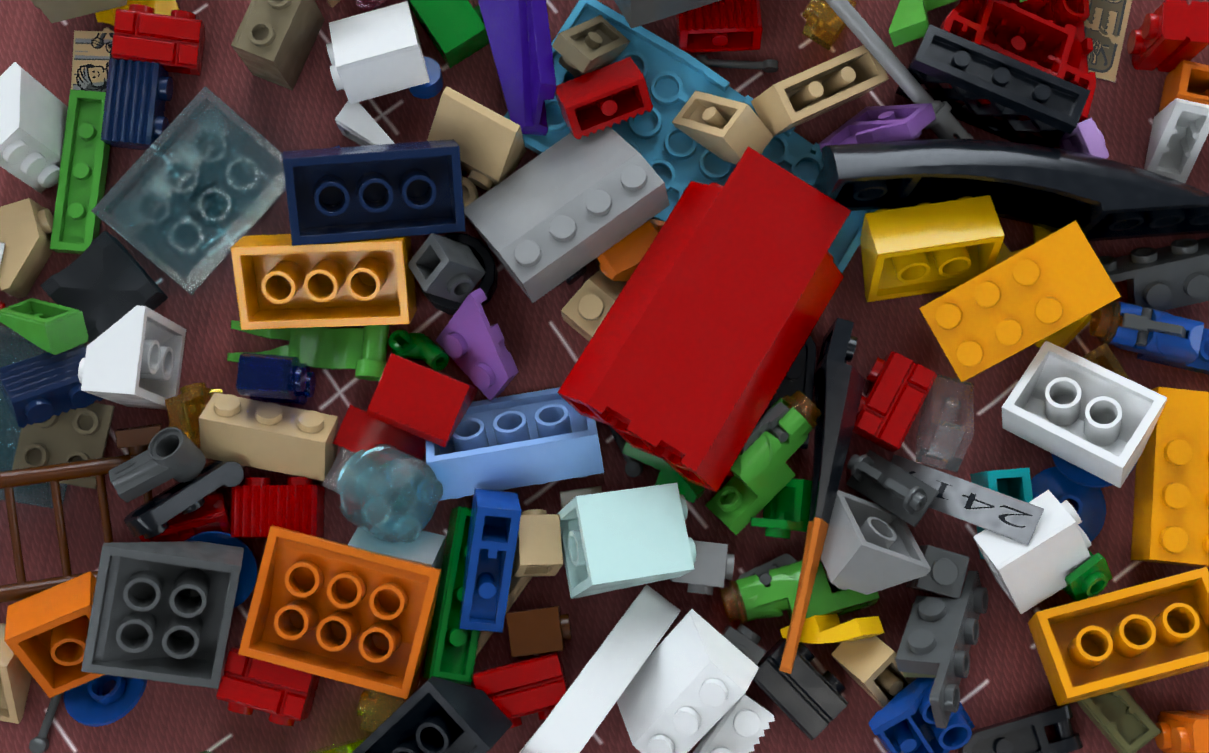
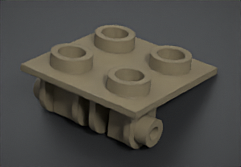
[12,403,115,489]

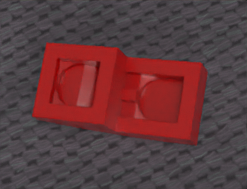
[333,405,426,478]

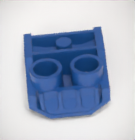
[868,678,975,753]

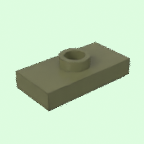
[1076,689,1161,753]

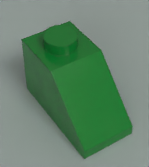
[406,0,490,68]

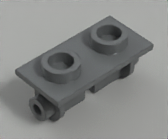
[846,450,939,527]

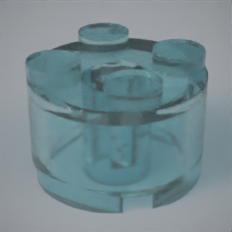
[337,444,443,543]

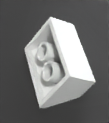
[0,62,68,193]
[78,305,186,410]
[1001,341,1167,488]
[616,609,759,753]

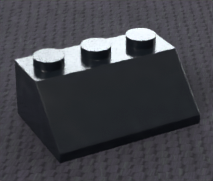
[352,676,513,753]

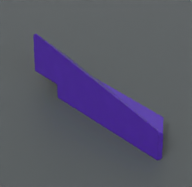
[478,0,556,136]

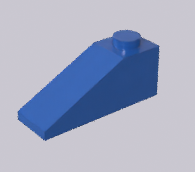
[459,488,522,633]

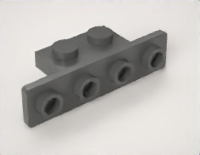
[1098,237,1209,311]
[895,570,989,729]

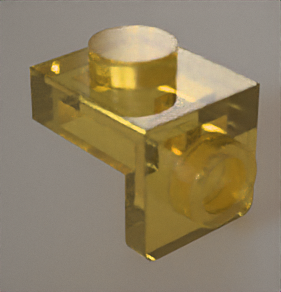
[165,383,223,449]

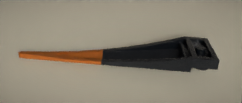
[779,318,865,674]

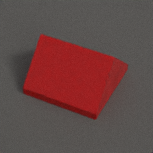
[366,353,478,448]

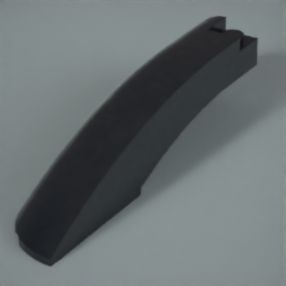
[815,139,1209,241]

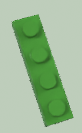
[50,89,110,254]

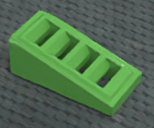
[0,298,88,355]

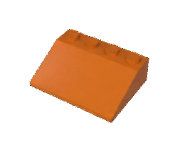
[238,525,442,700]

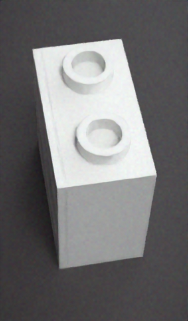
[326,1,430,104]
[973,490,1092,614]

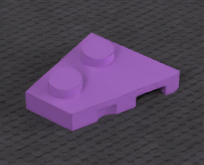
[819,103,936,152]
[436,288,519,401]

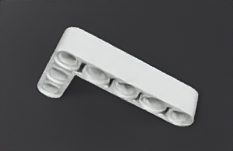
[519,584,681,753]

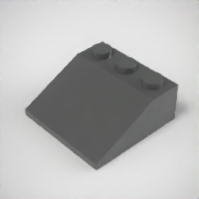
[81,541,244,689]

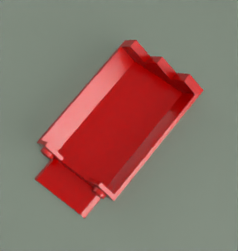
[557,146,851,492]

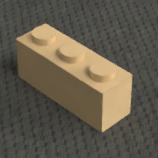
[751,45,889,136]
[199,392,338,481]

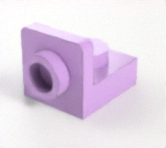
[1058,118,1109,159]

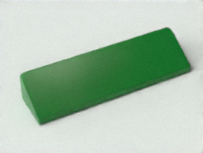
[423,506,480,685]

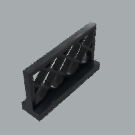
[896,24,1090,147]

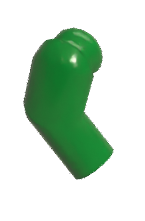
[388,329,449,371]

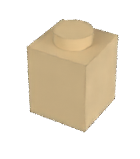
[513,509,563,577]

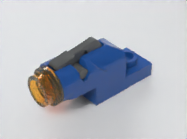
[1089,301,1209,375]

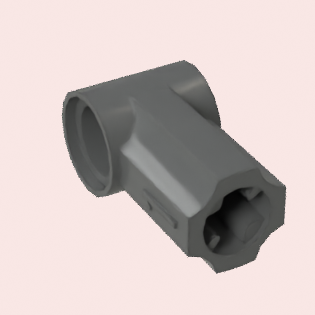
[108,427,206,503]

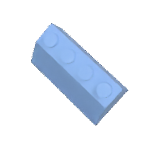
[426,387,604,501]

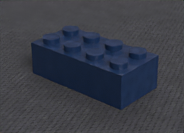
[283,139,466,246]

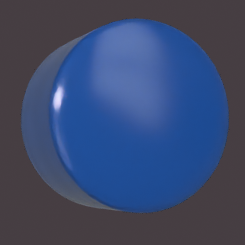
[408,57,443,99]

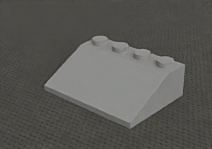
[464,126,670,303]

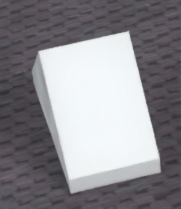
[1144,98,1209,183]

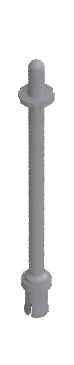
[825,0,973,139]

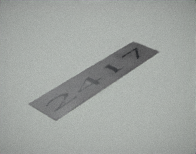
[891,454,1044,545]

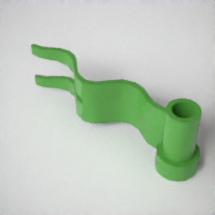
[227,320,389,381]

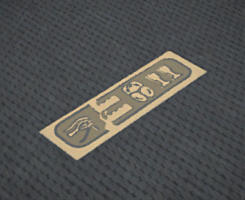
[1084,0,1132,82]

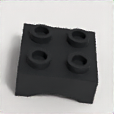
[40,231,168,343]

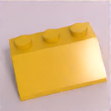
[860,195,1005,302]

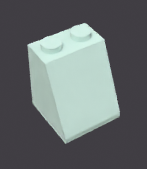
[557,483,697,599]

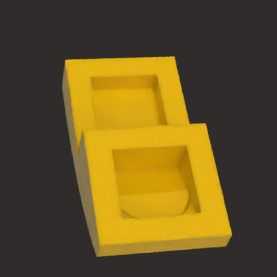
[780,614,884,644]

